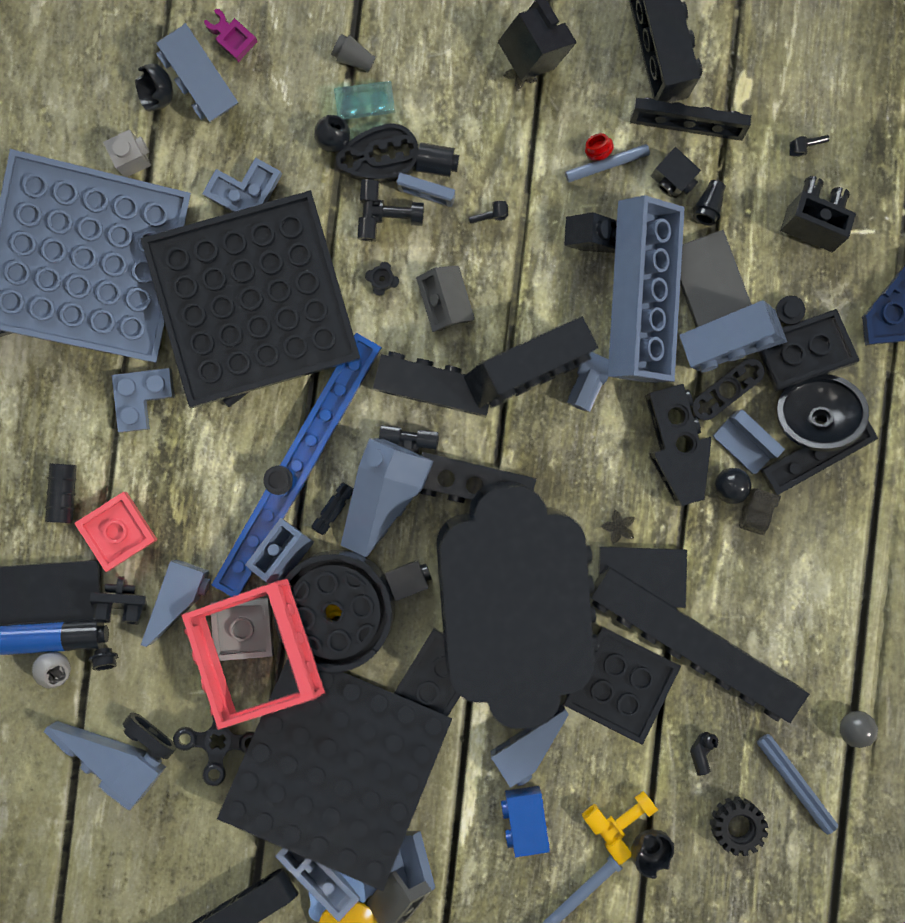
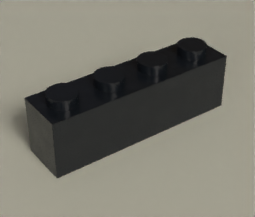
[373,351,489,418]

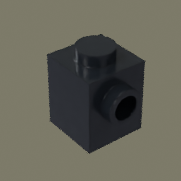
[651,147,701,199]

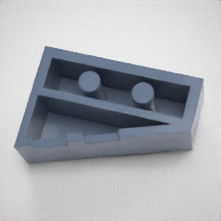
[679,300,787,372]

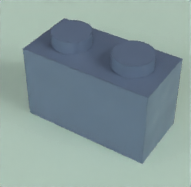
[245,518,314,584]

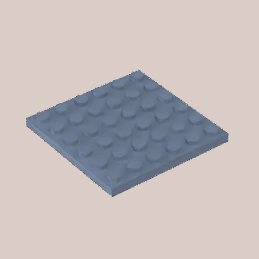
[0,149,191,363]

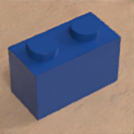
[501,786,550,857]

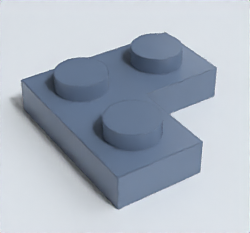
[202,157,282,212]
[112,368,175,433]

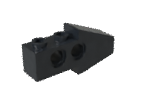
[645,384,712,506]

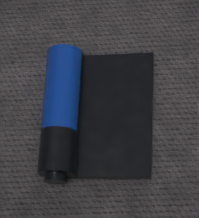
[0,560,109,655]

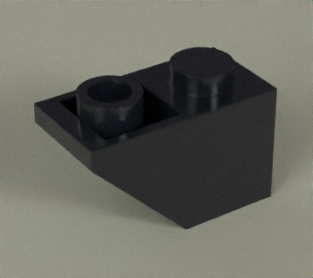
[564,212,617,253]

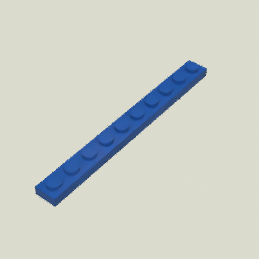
[211,333,382,597]

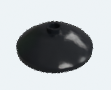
[777,374,869,452]

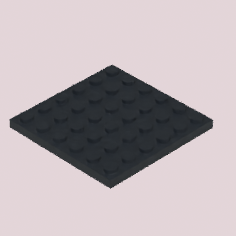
[140,190,361,409]
[217,658,453,891]

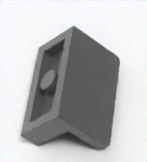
[416,265,475,332]
[367,871,432,923]

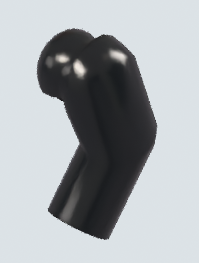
[690,732,718,776]

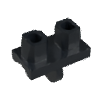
[90,576,147,625]

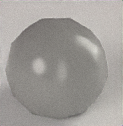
[32,652,71,688]

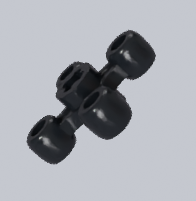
[173,706,255,787]

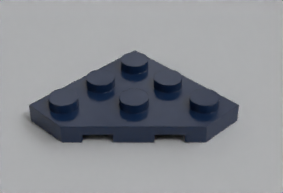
[862,265,905,346]

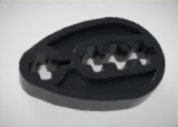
[336,123,419,183]

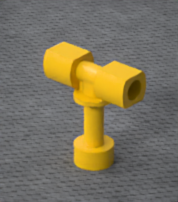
[582,791,658,865]

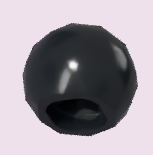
[314,115,350,152]
[714,468,752,504]

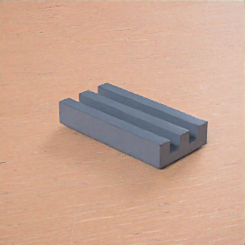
[397,173,455,207]

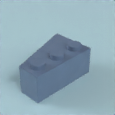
[156,23,238,123]

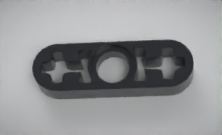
[690,359,764,421]

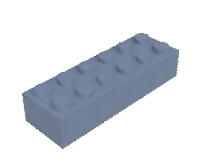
[608,195,685,383]

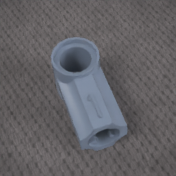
[567,352,609,412]

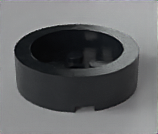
[274,550,395,672]

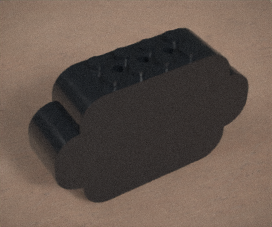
[436,481,598,729]

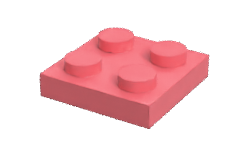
[74,492,157,572]

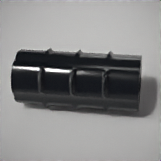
[45,463,77,523]

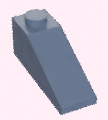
[141,560,211,647]
[490,704,569,788]
[275,848,360,922]

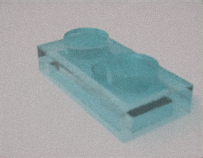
[334,81,395,119]

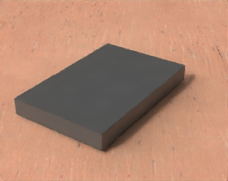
[680,229,752,328]

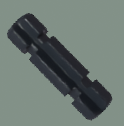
[312,482,353,535]

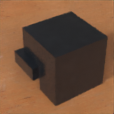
[498,0,577,81]

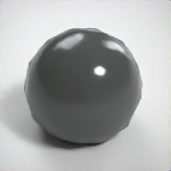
[839,711,878,748]

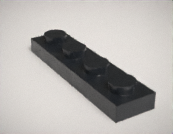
[630,97,752,141]
[760,421,879,495]

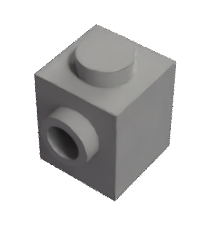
[103,129,151,177]

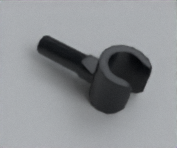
[790,135,830,157]
[468,201,508,224]

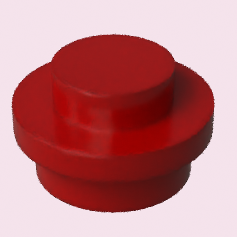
[585,133,614,161]

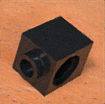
[385,559,432,601]

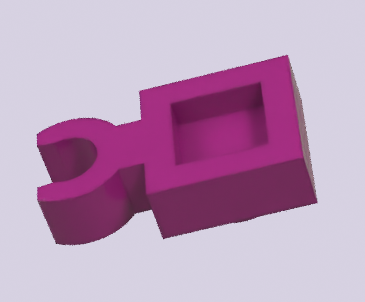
[204,9,258,63]

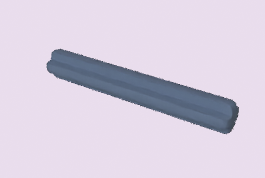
[757,734,838,835]

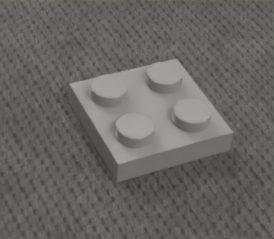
[210,597,274,661]

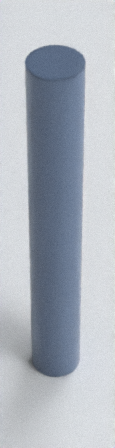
[565,144,650,183]

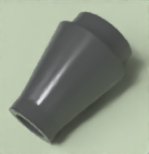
[331,34,376,73]

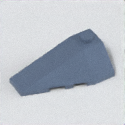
[341,438,434,557]
[43,721,166,811]

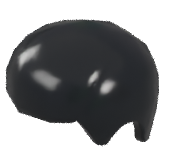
[135,63,173,112]
[631,829,674,879]

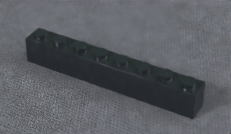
[590,564,809,723]

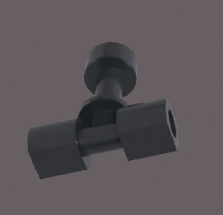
[358,179,424,241]
[379,425,439,453]

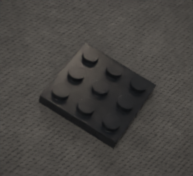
[563,626,681,745]

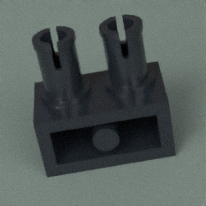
[780,176,856,253]

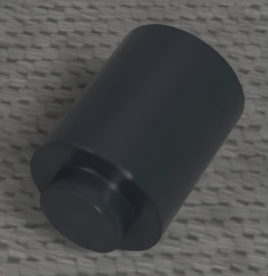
[416,142,460,177]

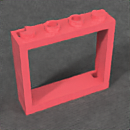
[181,579,325,730]

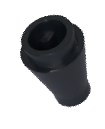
[693,180,726,226]

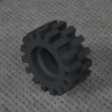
[710,797,768,856]

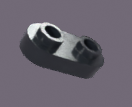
[123,712,176,760]

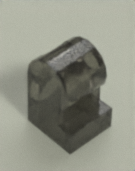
[739,488,781,535]

